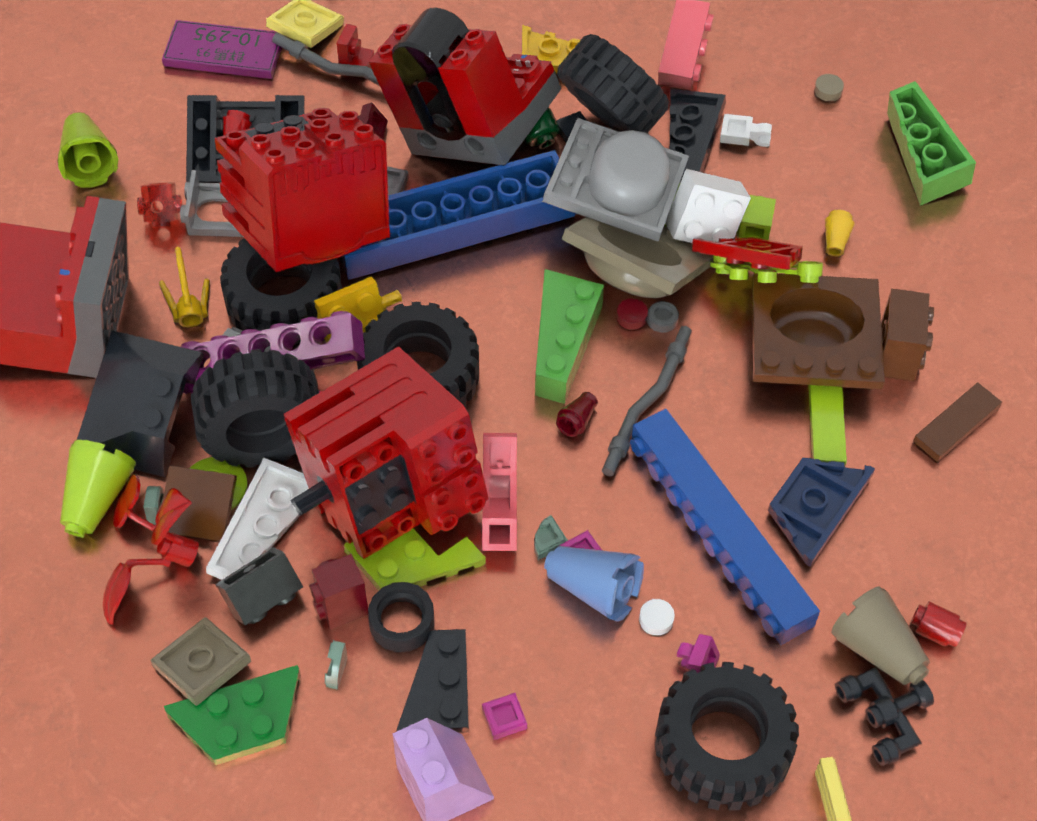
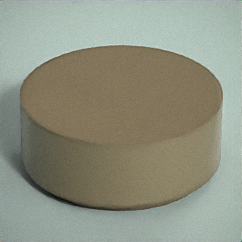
[814,74,844,101]

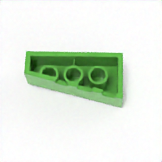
[887,81,976,206]
[535,269,604,404]

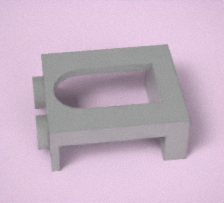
[180,170,243,237]

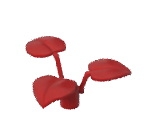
[103,474,199,626]

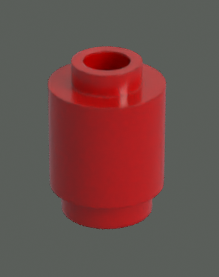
[911,601,967,648]

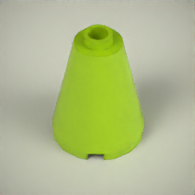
[57,112,119,188]
[60,440,136,538]

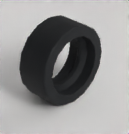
[368,582,435,652]

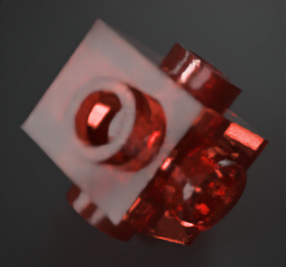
[137,182,182,227]

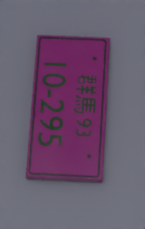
[162,20,283,79]

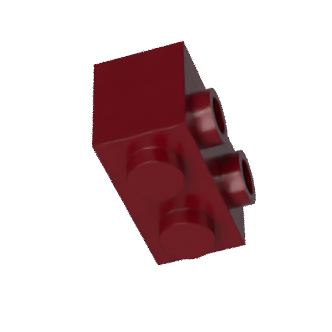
[309,554,368,630]

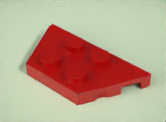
[692,237,803,270]

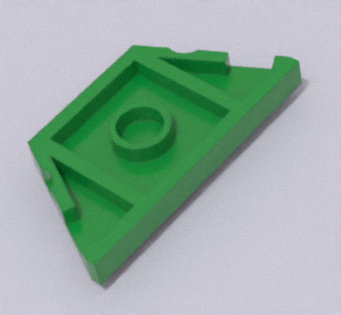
[164,665,301,765]

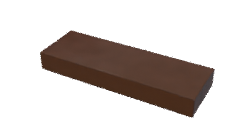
[913,382,1002,462]

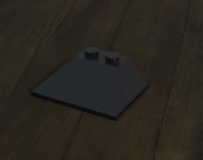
[186,95,305,183]
[77,330,204,478]

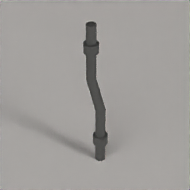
[272,32,379,86]
[602,326,692,476]

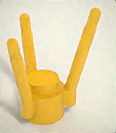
[159,246,210,327]

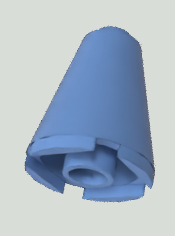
[544,546,644,622]

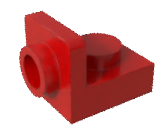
[336,24,374,67]

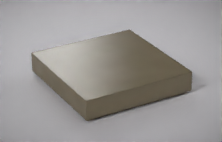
[150,617,252,706]

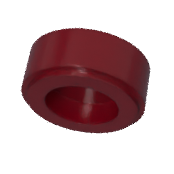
[616,299,648,330]

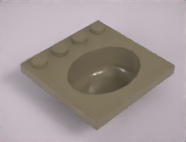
[562,217,713,298]

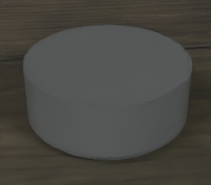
[647,301,679,333]

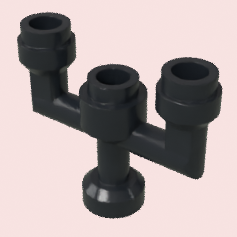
[835,667,934,766]

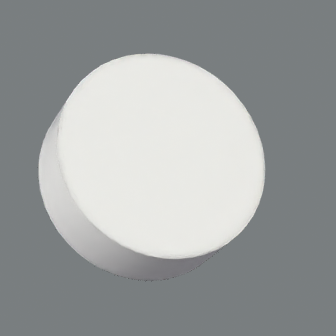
[639,599,675,636]

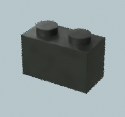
[215,547,303,625]

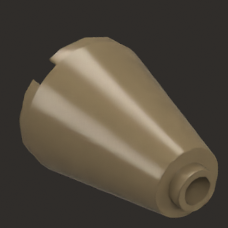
[831,586,930,685]

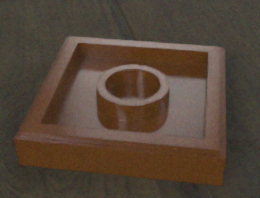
[163,466,237,542]

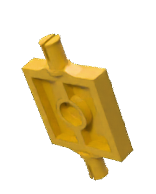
[314,277,402,343]

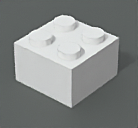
[665,169,751,243]

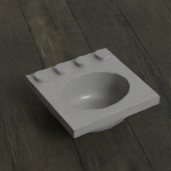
[542,118,689,241]

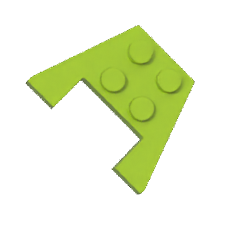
[344,528,486,591]

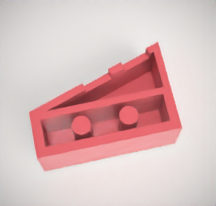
[658,0,714,91]

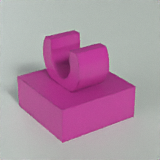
[676,634,720,673]

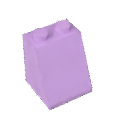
[392,718,494,821]

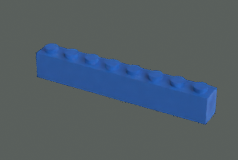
[630,409,820,645]

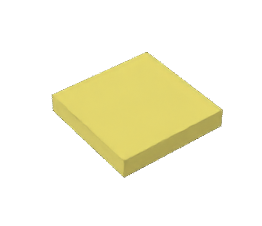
[266,0,344,48]

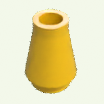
[825,210,855,257]

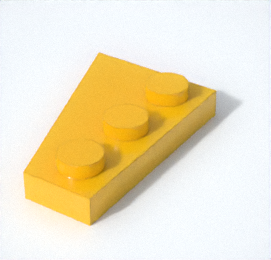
[522,25,580,74]

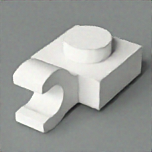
[720,114,772,147]

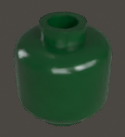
[524,107,560,149]

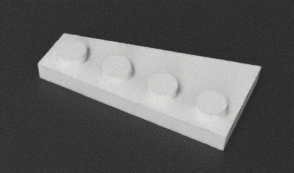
[206,458,309,580]

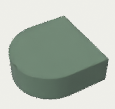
[143,486,164,525]

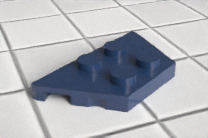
[768,457,875,567]

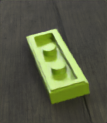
[808,385,847,467]

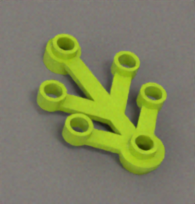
[710,255,823,283]

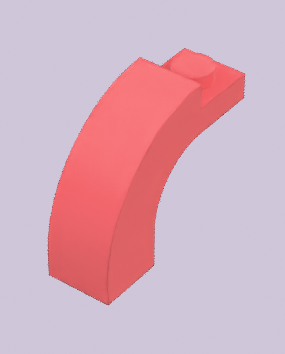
[482,433,517,551]

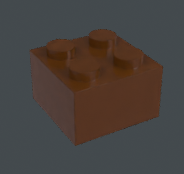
[881,288,934,381]

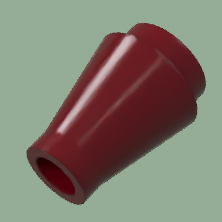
[556,392,598,437]

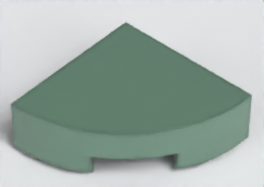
[534,515,568,560]
[324,640,348,690]

